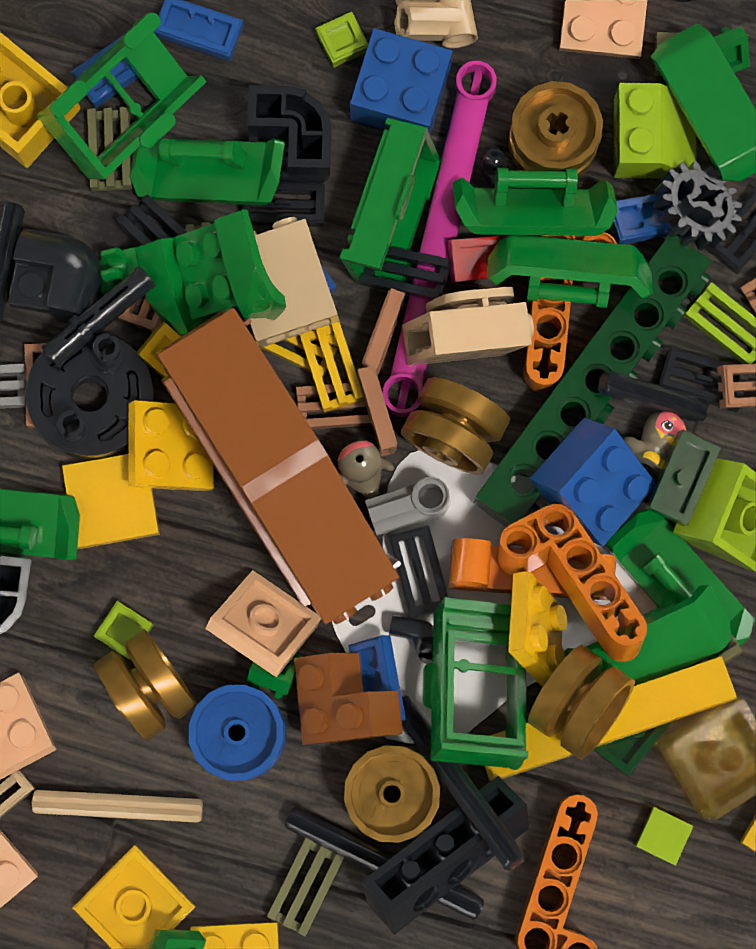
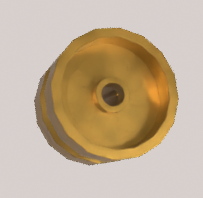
[508,81,603,178]
[401,377,510,475]
[93,629,197,742]
[528,644,635,760]
[344,745,440,843]

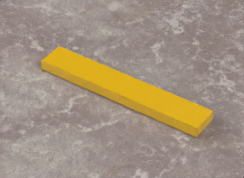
[485,656,737,781]

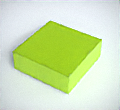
[315,12,369,68]
[94,601,154,660]
[635,807,694,866]

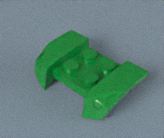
[135,210,287,335]

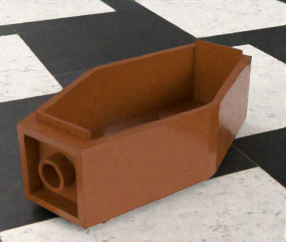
[154,308,401,624]

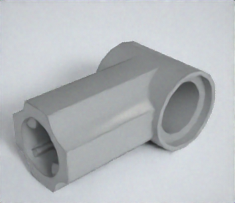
[365,477,450,536]

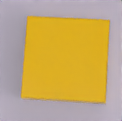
[62,454,160,549]
[73,845,196,949]

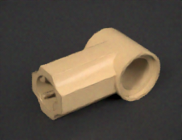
[394,0,478,48]

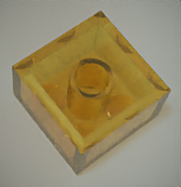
[656,698,756,820]

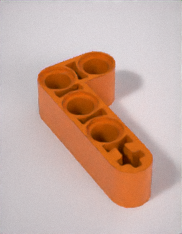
[523,232,617,393]
[497,504,647,662]
[448,538,616,600]
[515,794,598,949]

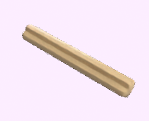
[32,790,203,822]

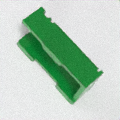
[36,13,207,180]
[340,118,442,292]
[422,597,528,770]

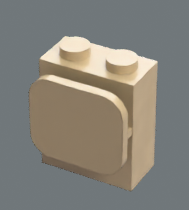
[250,217,340,348]
[402,287,534,366]

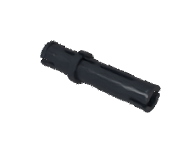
[41,266,156,368]

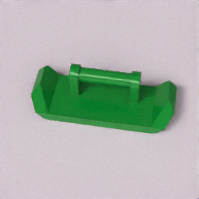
[651,24,756,181]
[129,138,285,205]
[453,168,618,236]
[487,235,653,308]
[0,488,80,560]
[606,510,755,661]
[564,585,731,686]

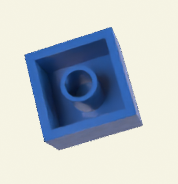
[350,28,453,136]
[529,418,656,547]

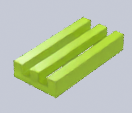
[684,282,756,364]

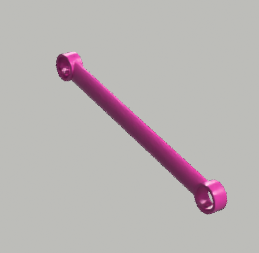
[383,61,497,417]

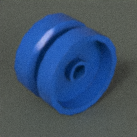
[189,685,286,781]

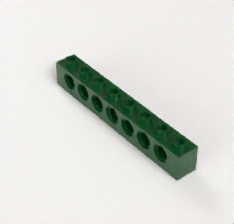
[473,235,712,527]

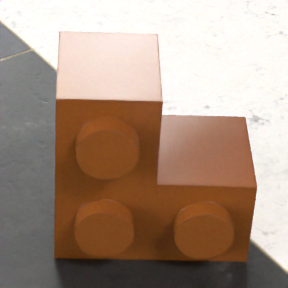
[294,653,403,745]

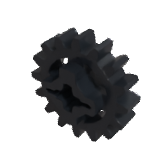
[653,161,742,251]

